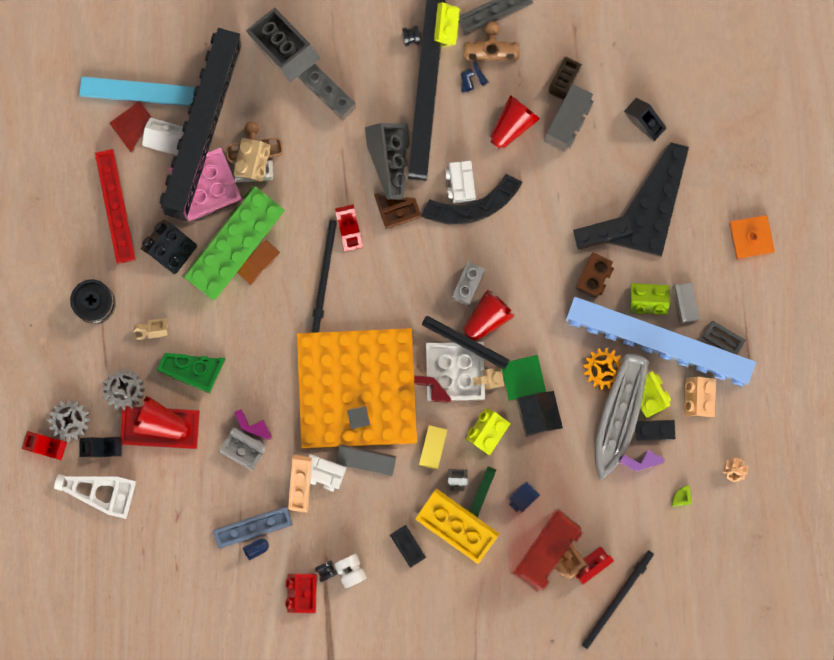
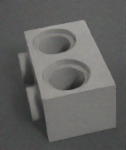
[452,262,485,307]

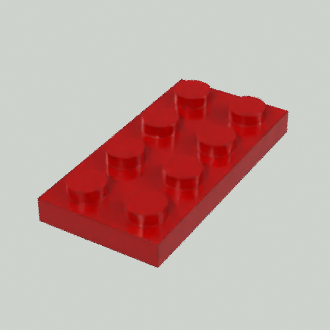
[120,406,200,449]

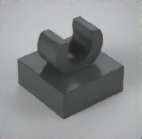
[448,469,468,491]

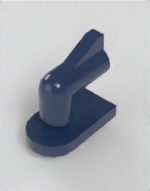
[460,61,489,93]
[243,538,269,561]

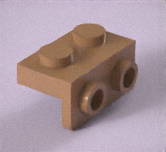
[544,534,588,579]

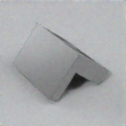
[672,282,700,324]

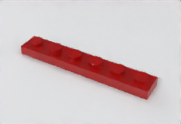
[95,149,136,264]

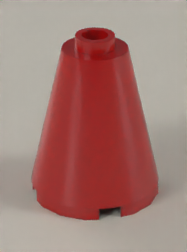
[490,95,540,149]
[463,289,515,342]
[132,396,188,439]

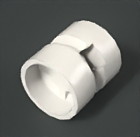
[334,554,368,589]

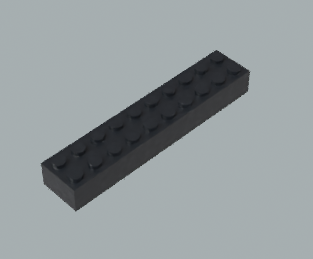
[159,27,242,221]

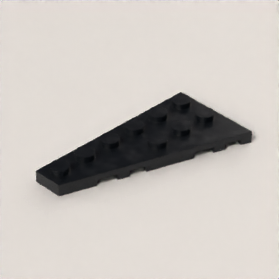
[606,142,689,257]

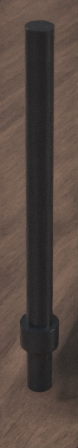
[311,220,337,333]
[581,550,655,650]

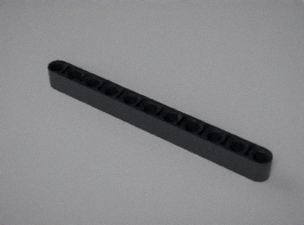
[408,0,446,181]

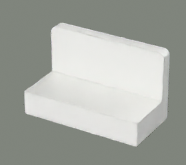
[142,118,184,155]

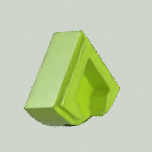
[672,485,692,507]

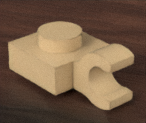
[134,318,168,340]
[473,367,504,389]

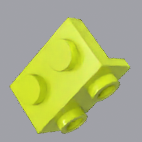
[434,2,460,47]
[465,408,511,456]

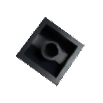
[517,391,563,437]

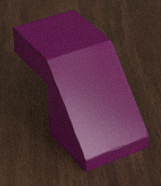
[234,409,273,440]

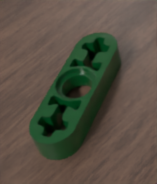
[469,466,497,518]

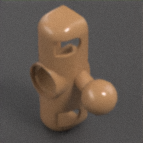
[464,21,520,61]
[226,121,283,163]

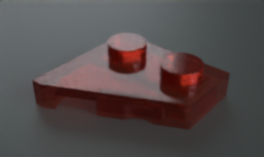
[109,101,151,153]

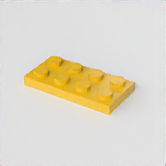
[415,488,500,564]

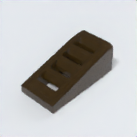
[548,56,582,100]

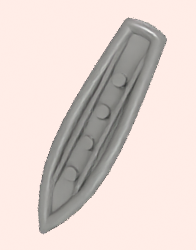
[595,354,649,480]

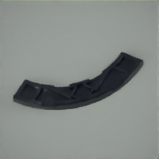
[421,174,523,225]

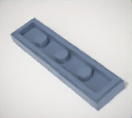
[213,506,293,549]

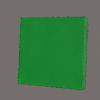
[502,355,546,401]

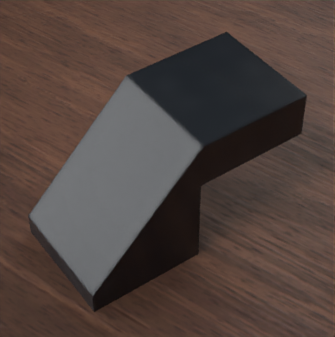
[79,437,122,457]

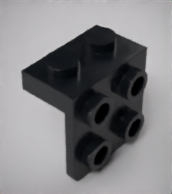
[140,219,197,274]

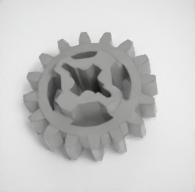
[102,368,145,411]
[48,400,91,442]

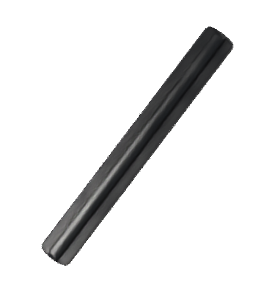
[422,316,509,369]

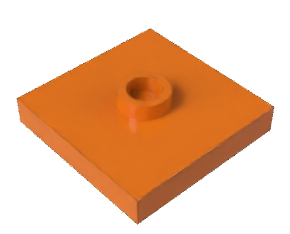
[729,215,775,259]

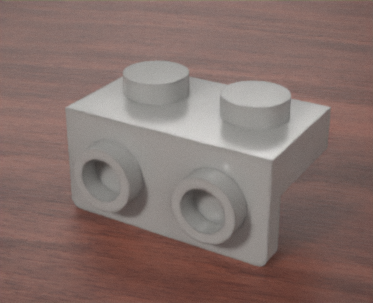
[219,427,266,471]

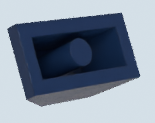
[508,481,540,513]

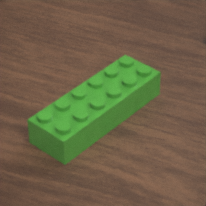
[182,186,285,301]

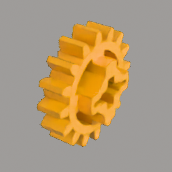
[583,348,622,390]

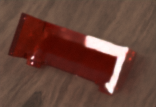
[510,509,583,592]

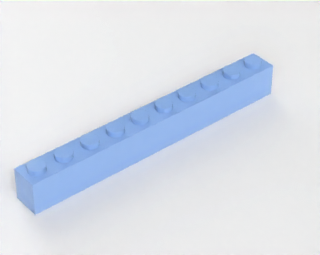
[566,297,756,387]

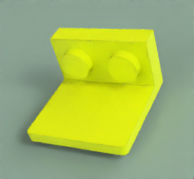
[640,371,671,419]

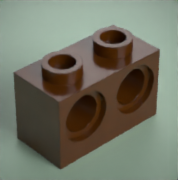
[575,252,614,299]

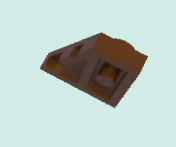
[374,193,422,229]

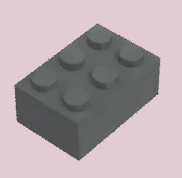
[544,84,594,152]

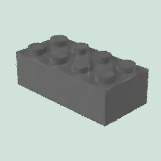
[246,7,320,83]

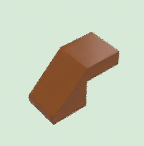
[237,240,280,285]

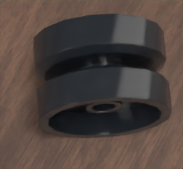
[70,279,116,324]

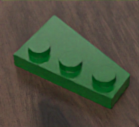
[157,353,226,394]

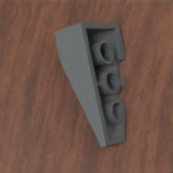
[365,123,410,199]

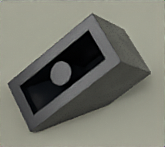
[624,98,667,142]

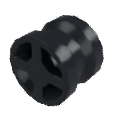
[402,25,420,47]
[314,560,338,582]

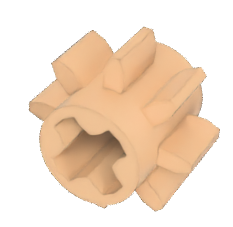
[723,458,748,482]

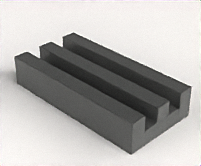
[702,321,746,355]

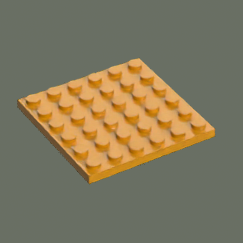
[297,328,417,449]

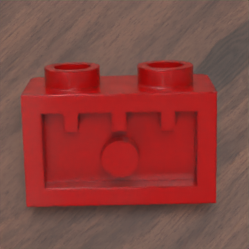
[575,547,614,585]
[285,574,317,613]

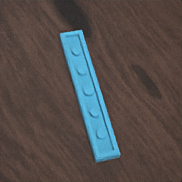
[79,77,195,106]

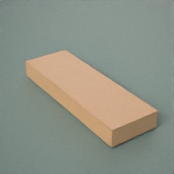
[288,455,313,513]

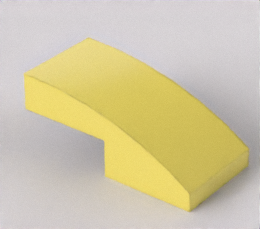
[419,425,447,470]

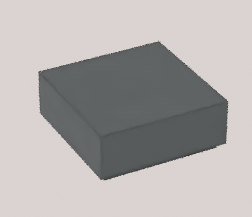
[347,406,370,429]

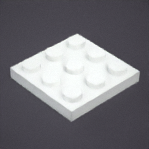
[426,342,485,401]

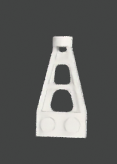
[54,474,136,519]

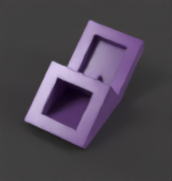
[619,450,665,472]

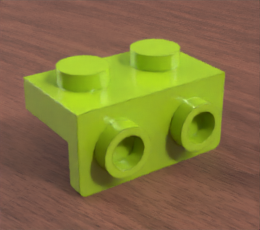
[630,283,670,315]

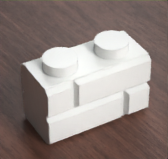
[445,161,476,204]
[309,454,347,492]

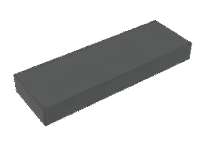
[336,444,397,476]

